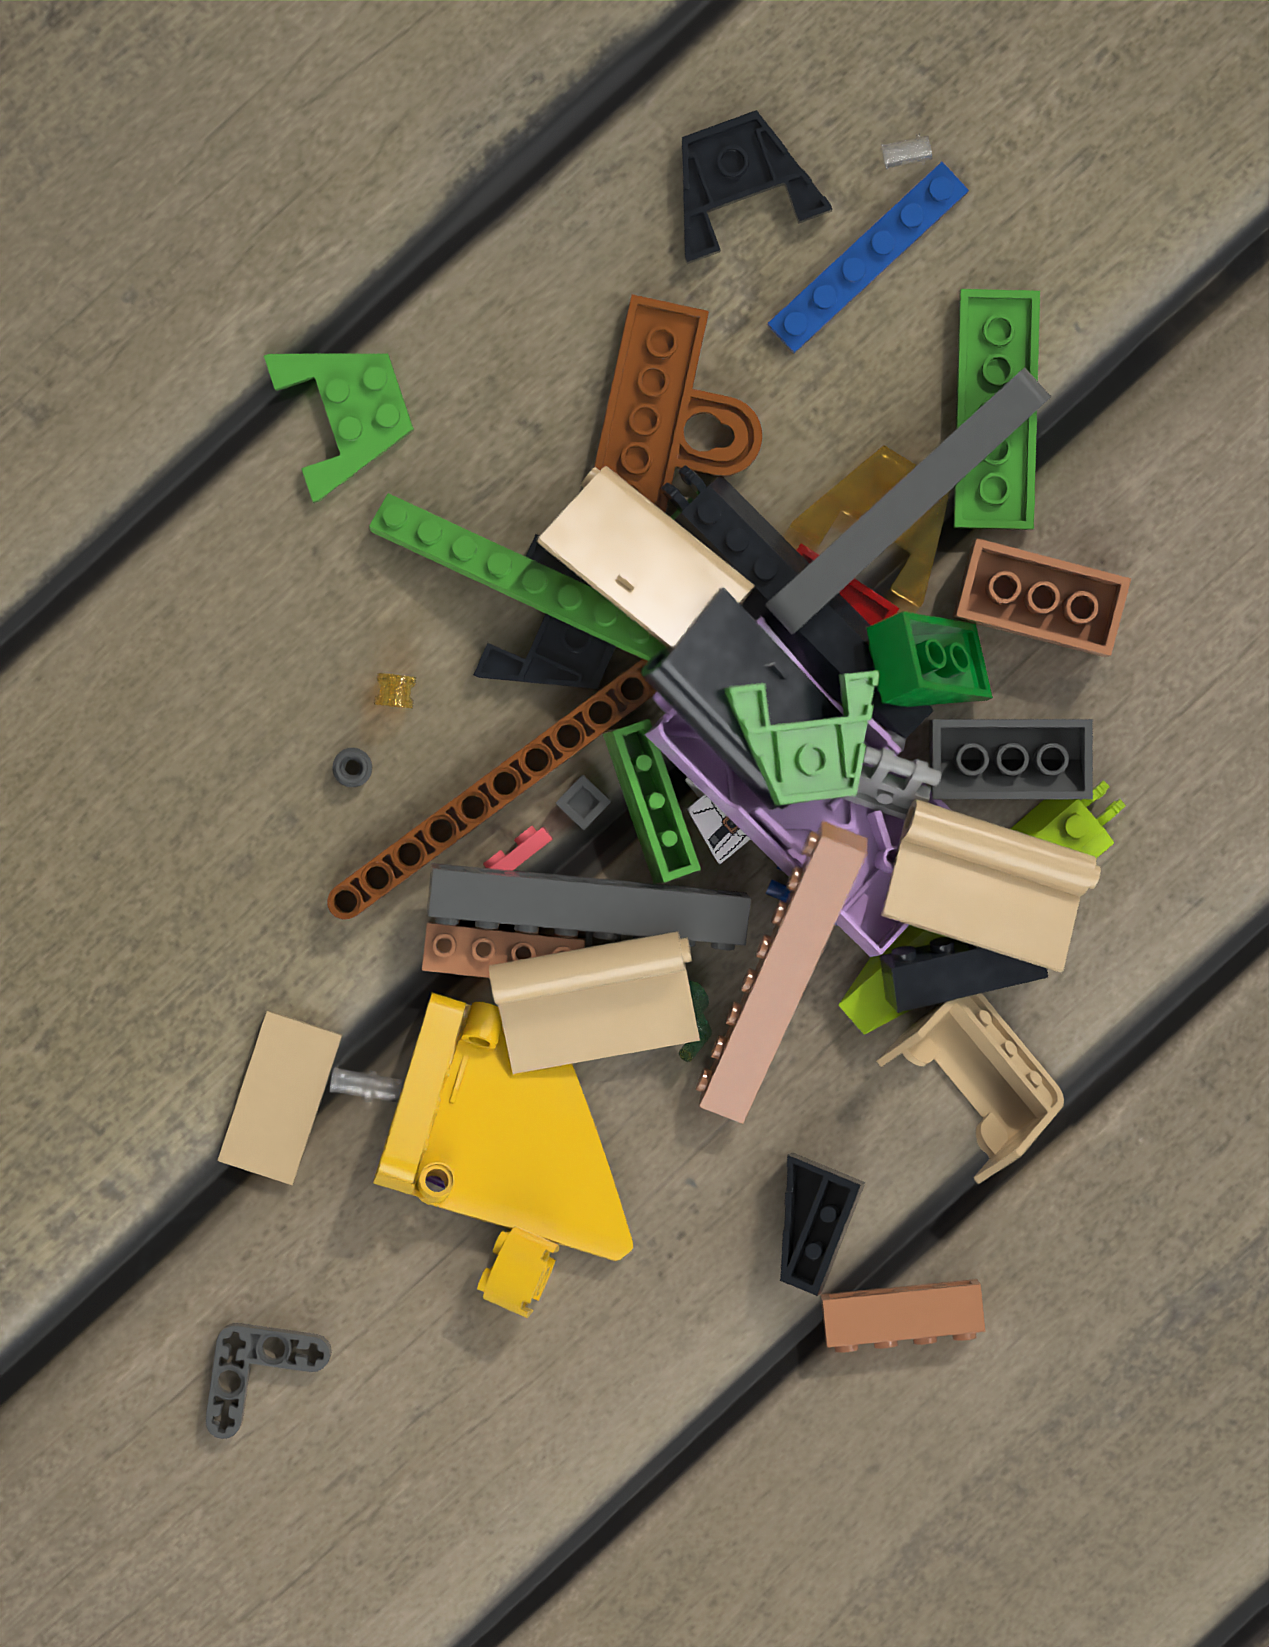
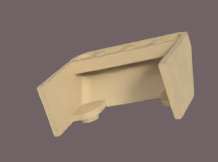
[877,993,1064,1184]

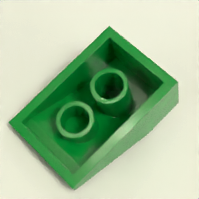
[866,611,993,707]

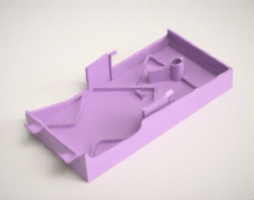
[645,616,951,957]

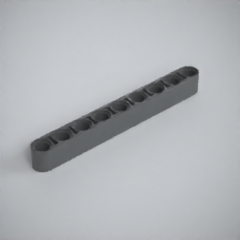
[765,367,1052,635]

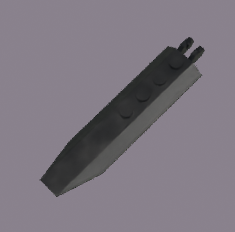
[660,465,934,739]

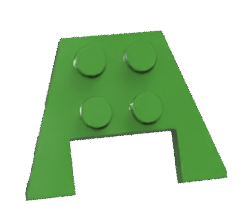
[264,353,414,503]
[725,671,879,805]

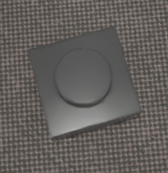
[556,775,611,830]

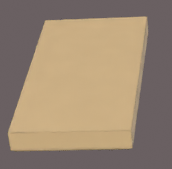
[218,1010,343,1185]

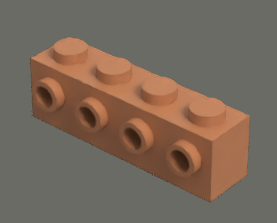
[422,919,585,978]

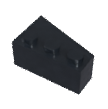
[780,1153,866,1296]

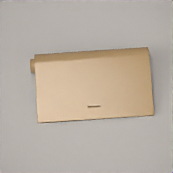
[537,466,755,647]
[881,799,1101,973]
[489,931,700,1074]

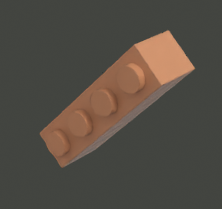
[821,1279,985,1353]

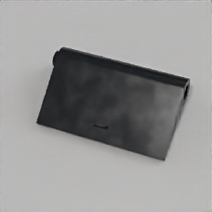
[641,587,844,810]

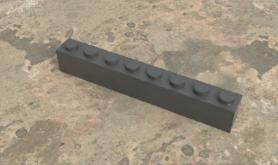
[427,863,751,950]

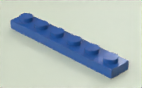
[767,162,969,354]

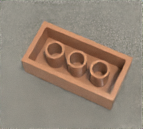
[952,538,1131,658]

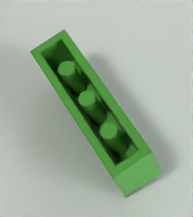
[603,719,701,884]

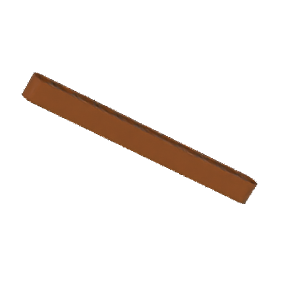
[327,659,657,920]

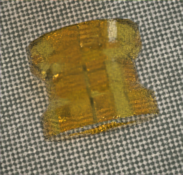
[374,673,417,709]

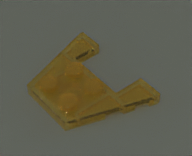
[789,445,950,608]

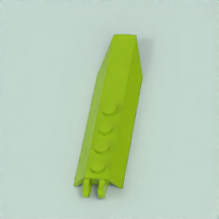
[838,780,1126,1035]

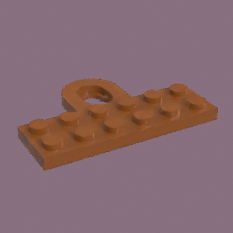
[594,294,762,513]

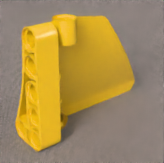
[373,993,633,1261]

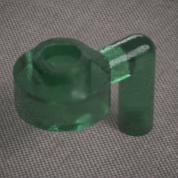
[679,980,712,1062]

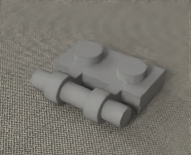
[840,746,941,820]

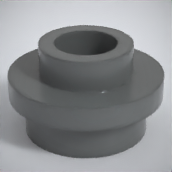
[333,748,372,787]

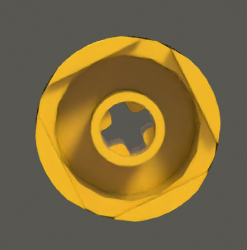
[477,1226,560,1318]

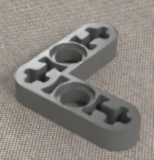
[206,1323,332,1439]

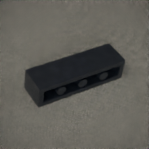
[880,937,1048,1013]

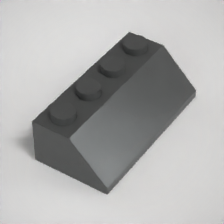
[929,719,1093,799]

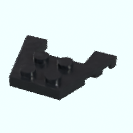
[682,110,833,264]
[473,534,616,689]

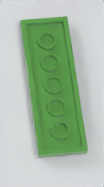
[953,289,1040,530]

